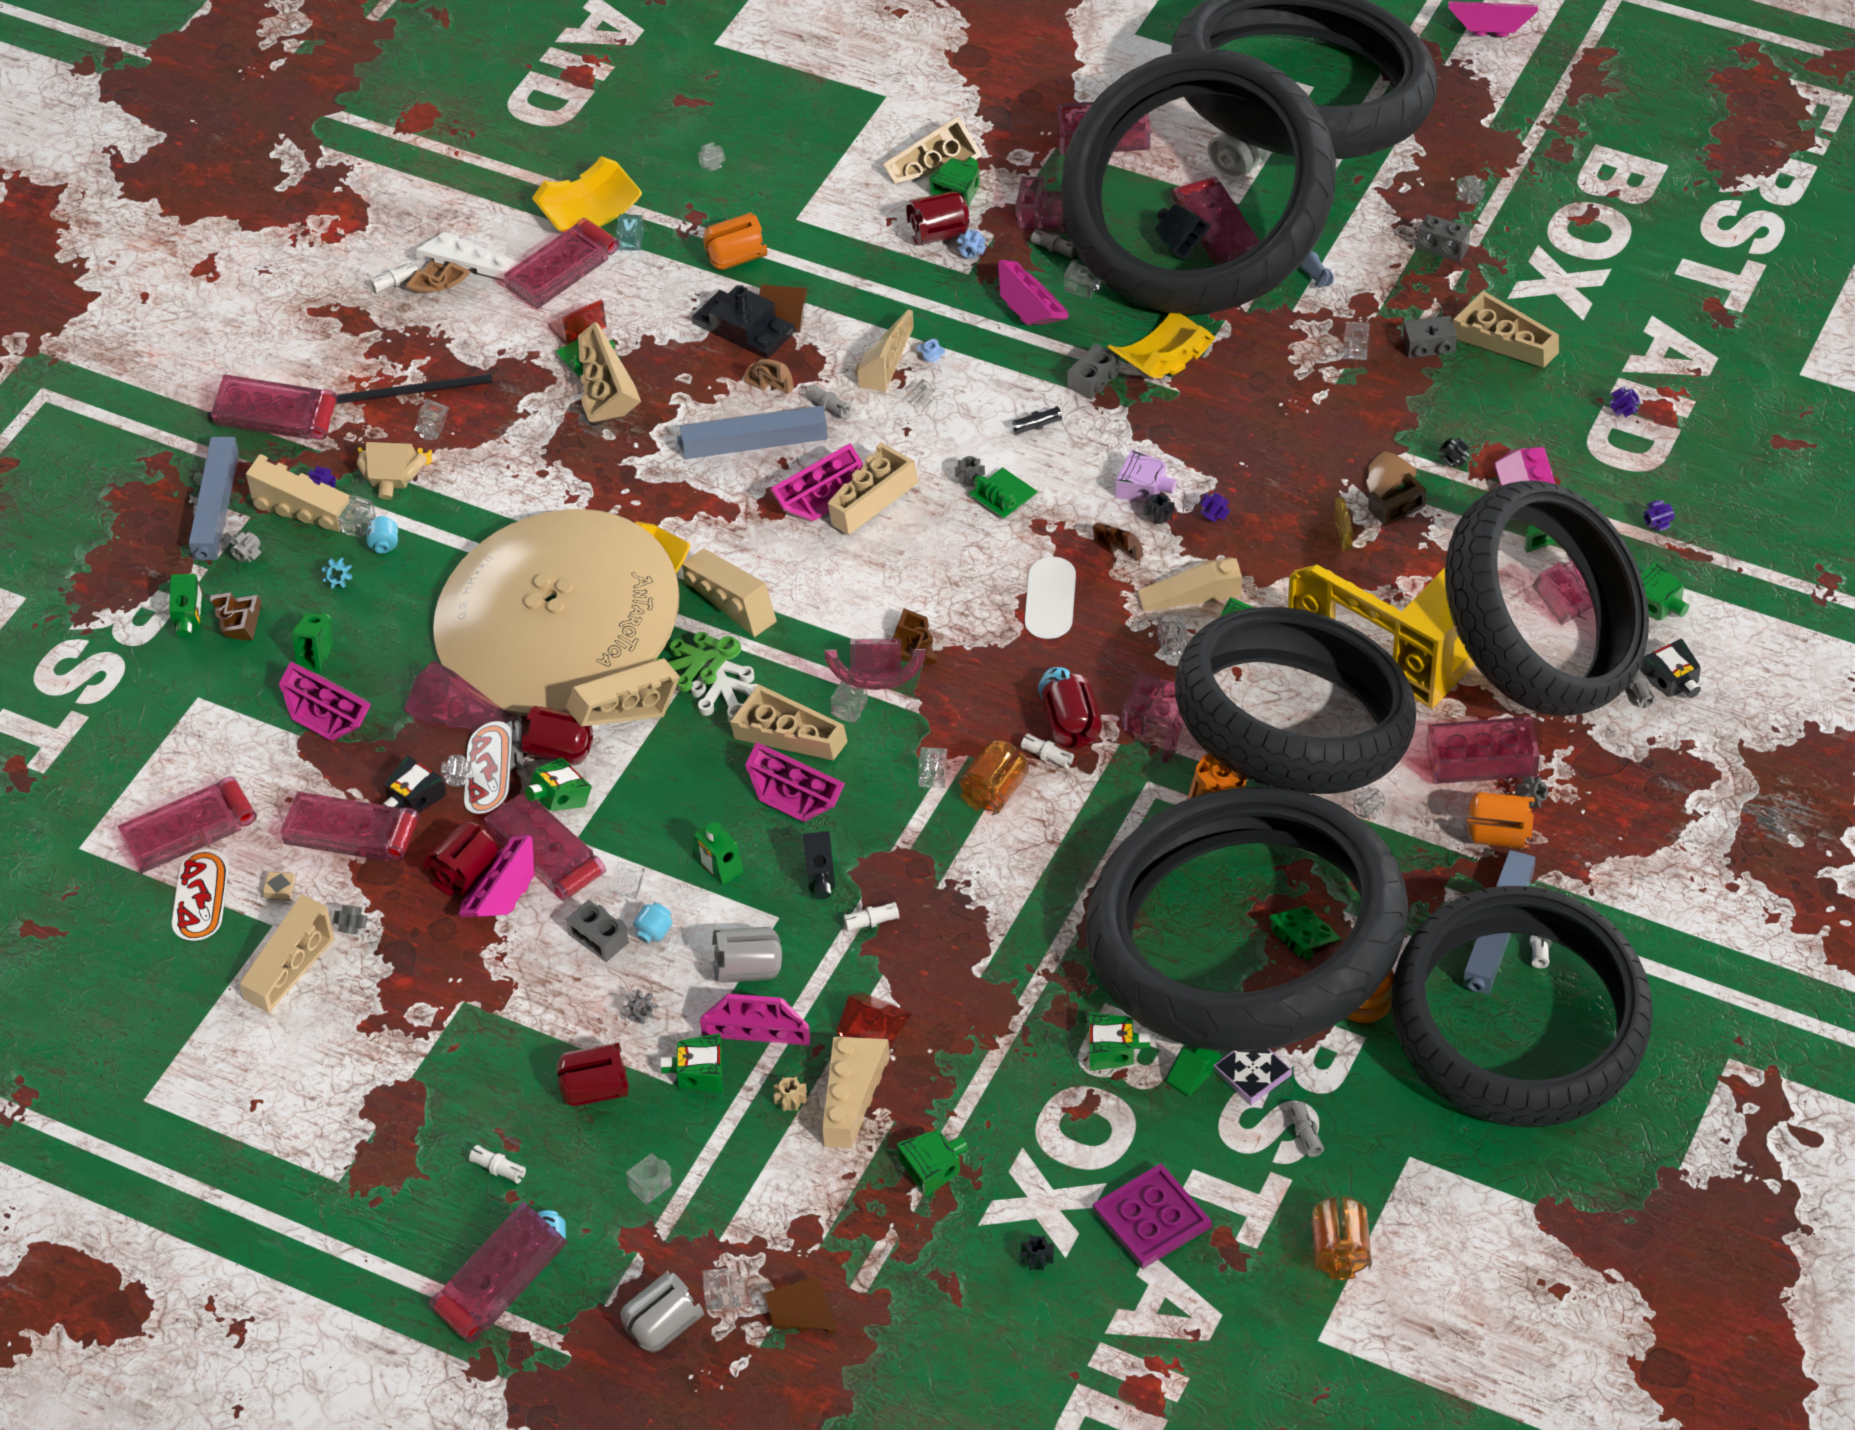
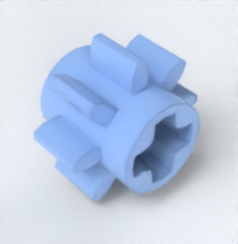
[957,230,986,259]

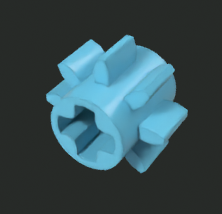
[322,557,353,588]

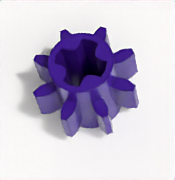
[1610,386,1640,418]
[307,466,336,488]
[1199,491,1230,522]
[1643,500,1675,531]

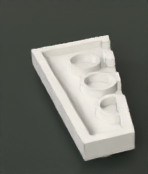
[416,232,519,280]

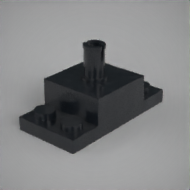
[692,285,795,359]

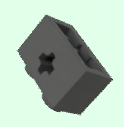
[1403,316,1457,358]

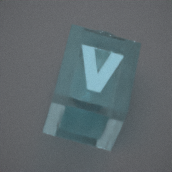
[616,214,644,251]

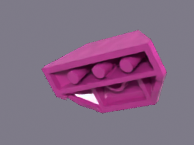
[1448,1,1538,36]
[998,260,1069,325]
[770,443,863,522]
[1495,447,1555,486]
[279,661,371,741]
[745,742,845,822]
[459,835,534,917]
[700,994,810,1045]

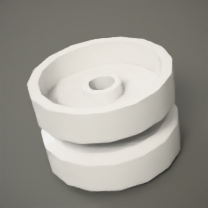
[1207,132,1266,180]

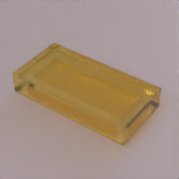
[1334,497,1353,551]

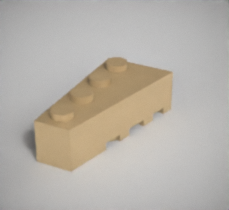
[1453,291,1559,368]
[828,442,918,535]
[246,454,353,532]
[682,548,777,637]
[566,658,680,726]
[730,684,848,761]
[239,894,335,1013]
[823,1037,890,1148]

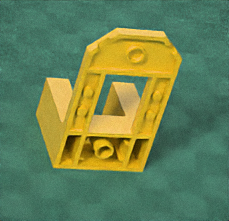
[1288,565,1475,709]

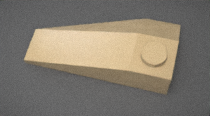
[883,116,982,183]
[855,310,914,392]
[578,322,641,422]
[1138,557,1242,611]

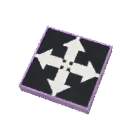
[1214,1049,1292,1105]

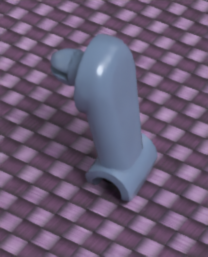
[1300,251,1334,288]

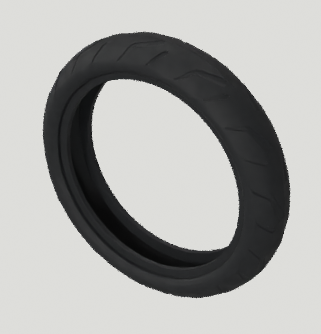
[1171,0,1437,159]
[1061,49,1336,315]
[1086,786,1408,1051]

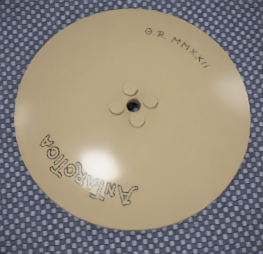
[433,509,679,716]

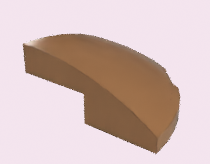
[406,259,470,293]
[744,359,794,394]
[1366,451,1416,499]

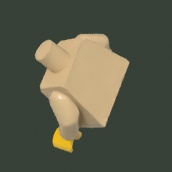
[357,442,432,500]

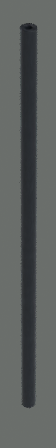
[207,374,493,421]

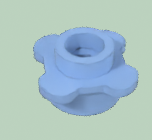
[917,339,945,362]

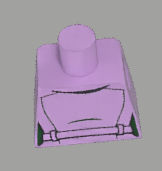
[1116,449,1177,502]

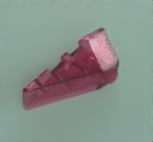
[404,660,516,733]

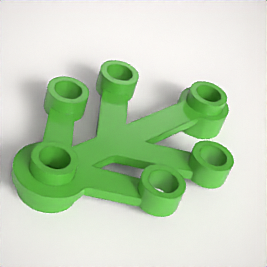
[655,632,741,692]

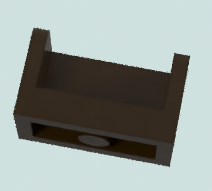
[1368,473,1426,527]

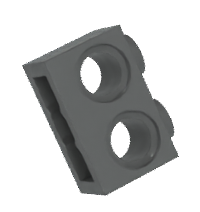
[1417,214,1471,262]
[1067,343,1120,399]
[566,899,629,962]

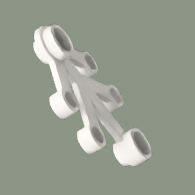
[691,658,758,722]

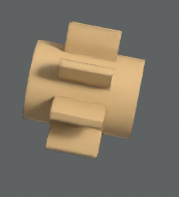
[774,1077,807,1111]

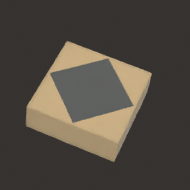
[263,872,295,900]

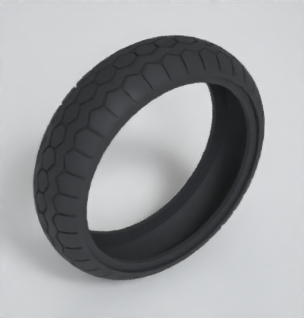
[1445,480,1649,716]
[1175,607,1416,794]
[1391,886,1653,1128]

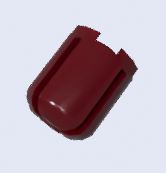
[906,191,970,246]
[1042,674,1102,749]
[522,706,593,766]
[423,822,498,896]
[556,1042,629,1107]

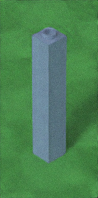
[676,406,828,459]
[189,437,239,560]
[1463,850,1536,995]

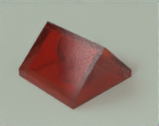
[548,299,607,345]
[836,992,911,1047]

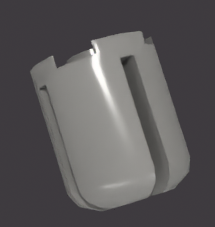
[712,927,782,983]
[620,1271,704,1353]

